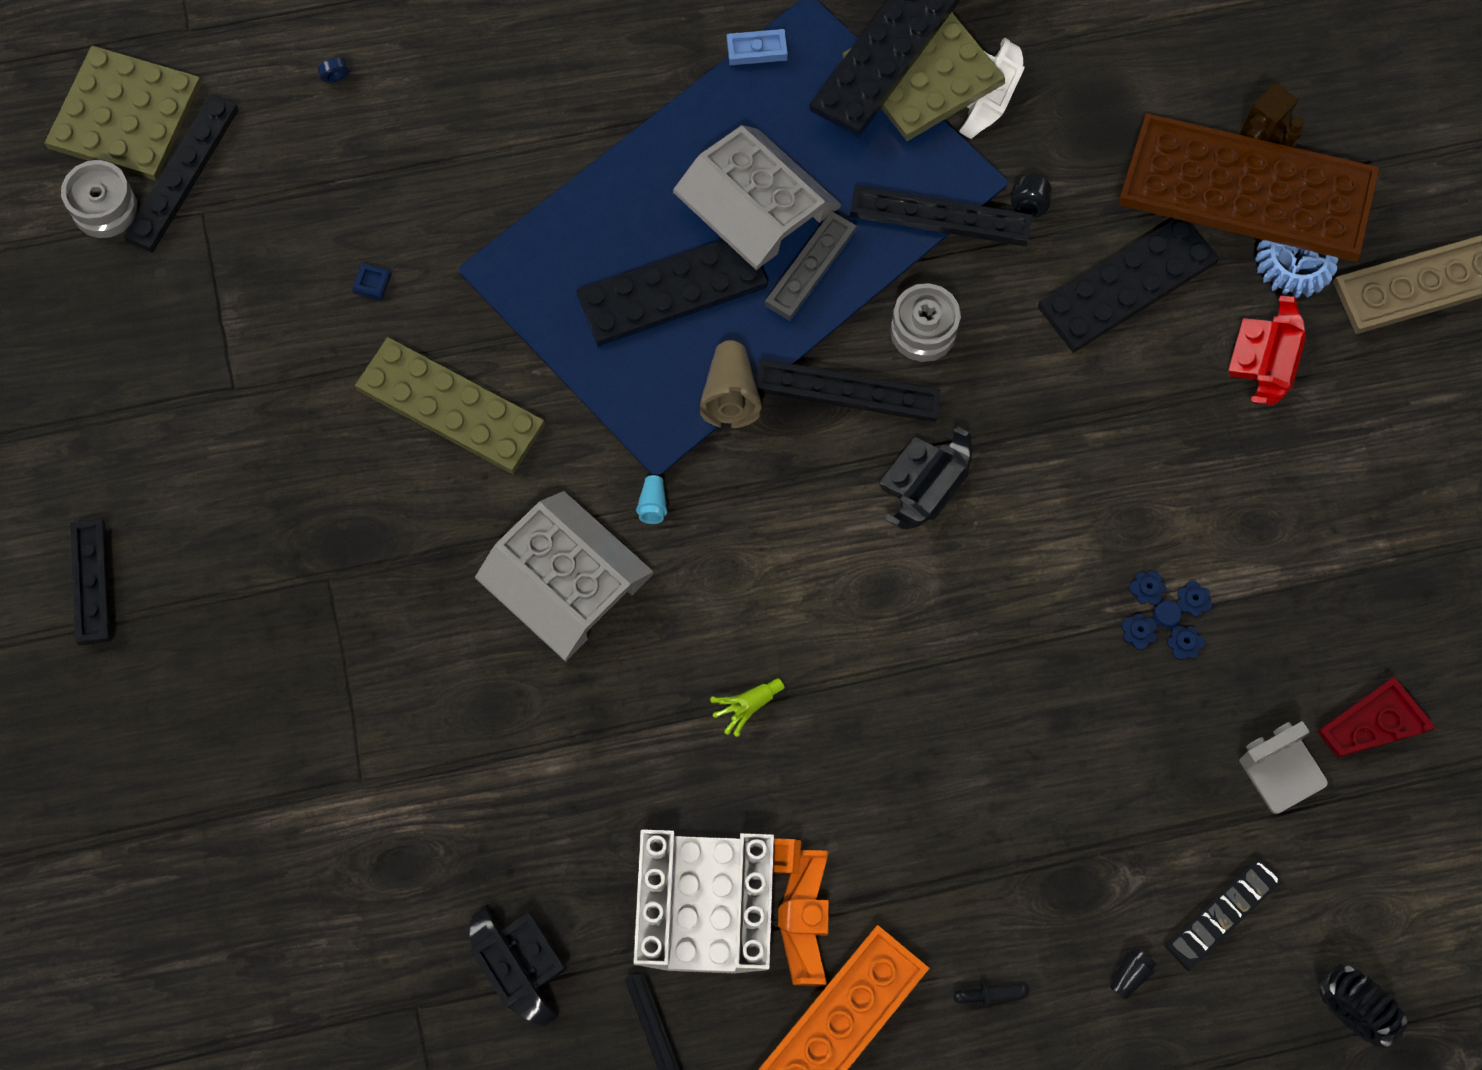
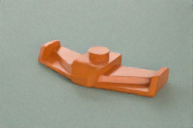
[778,850,829,986]

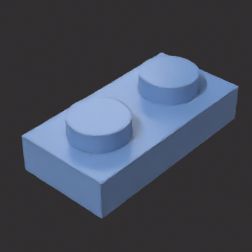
[726,29,788,65]

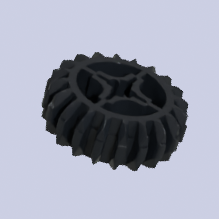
[1319,964,1407,1048]

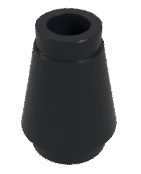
[1110,947,1157,1000]

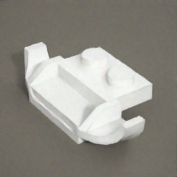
[959,38,1025,139]

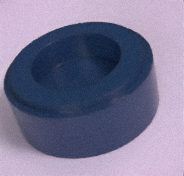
[318,58,349,83]

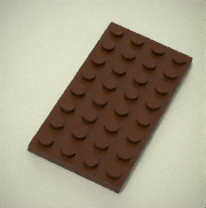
[1119,113,1379,262]

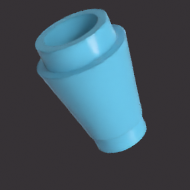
[636,475,667,524]

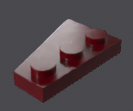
[1317,677,1436,759]

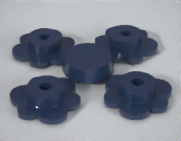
[1121,571,1212,660]

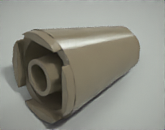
[699,340,762,428]

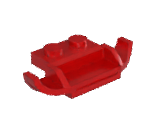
[1228,296,1306,405]

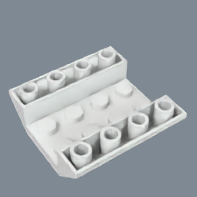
[634,830,774,973]

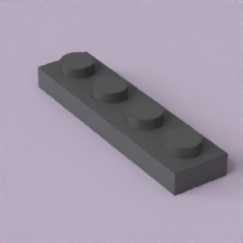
[765,211,857,321]

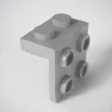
[1239,721,1328,814]

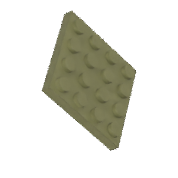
[842,13,1005,141]
[45,45,202,181]

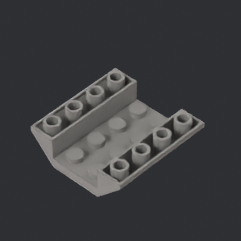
[673,125,841,270]
[475,491,654,662]

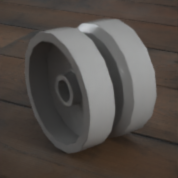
[61,160,138,238]
[890,283,961,362]

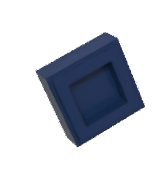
[352,263,392,301]

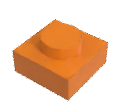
[772,839,801,874]

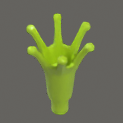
[710,678,784,737]

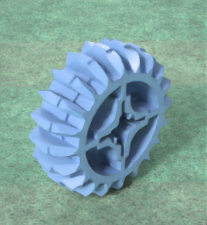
[1255,240,1339,298]

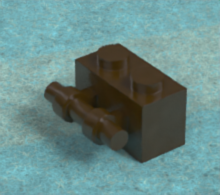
[1240,82,1303,148]

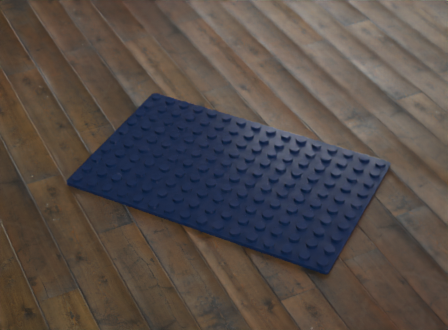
[459,0,1007,477]

